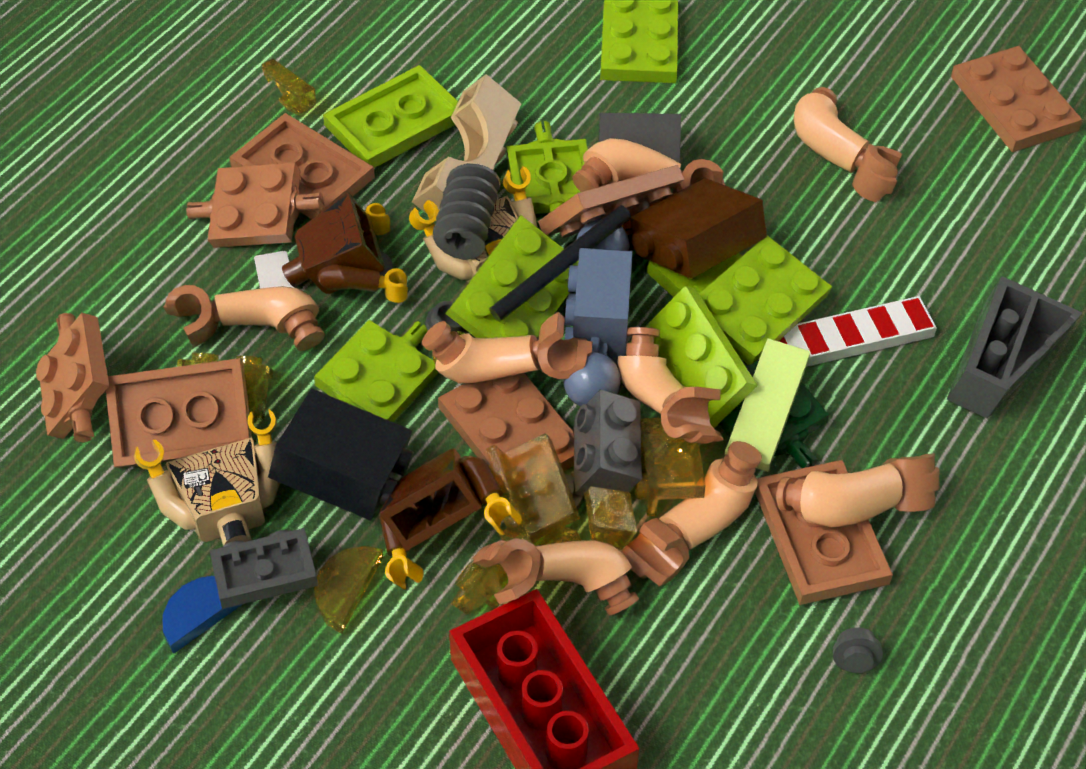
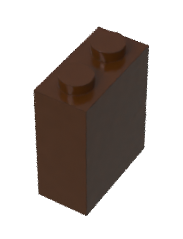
[630,178,767,279]

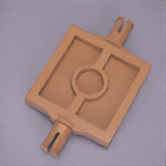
[186,162,324,248]
[36,313,109,442]

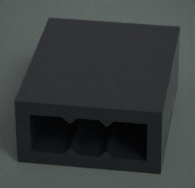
[268,388,414,521]

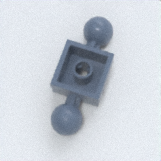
[563,218,632,407]

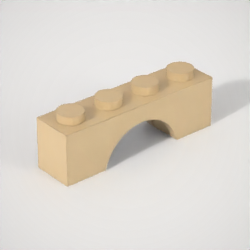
[412,74,521,214]

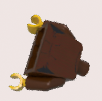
[282,193,408,303]
[379,448,522,590]

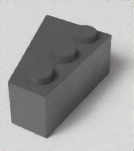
[946,276,1082,418]

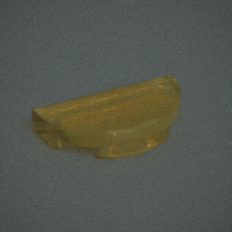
[261,58,316,115]
[314,546,384,634]

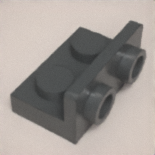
[209,528,318,609]

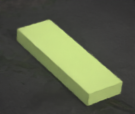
[725,338,811,472]

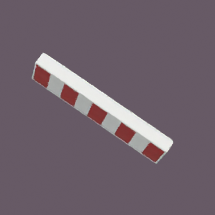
[778,296,937,367]

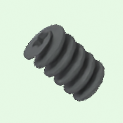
[433,163,500,260]

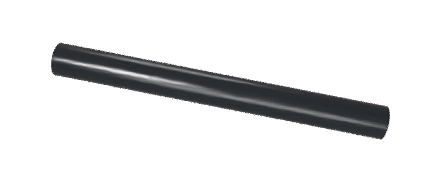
[489,205,631,322]

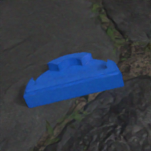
[162,576,242,654]

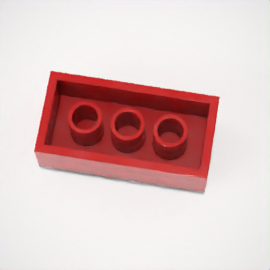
[449,589,640,769]

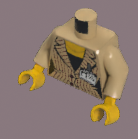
[409,166,538,283]
[134,409,280,546]

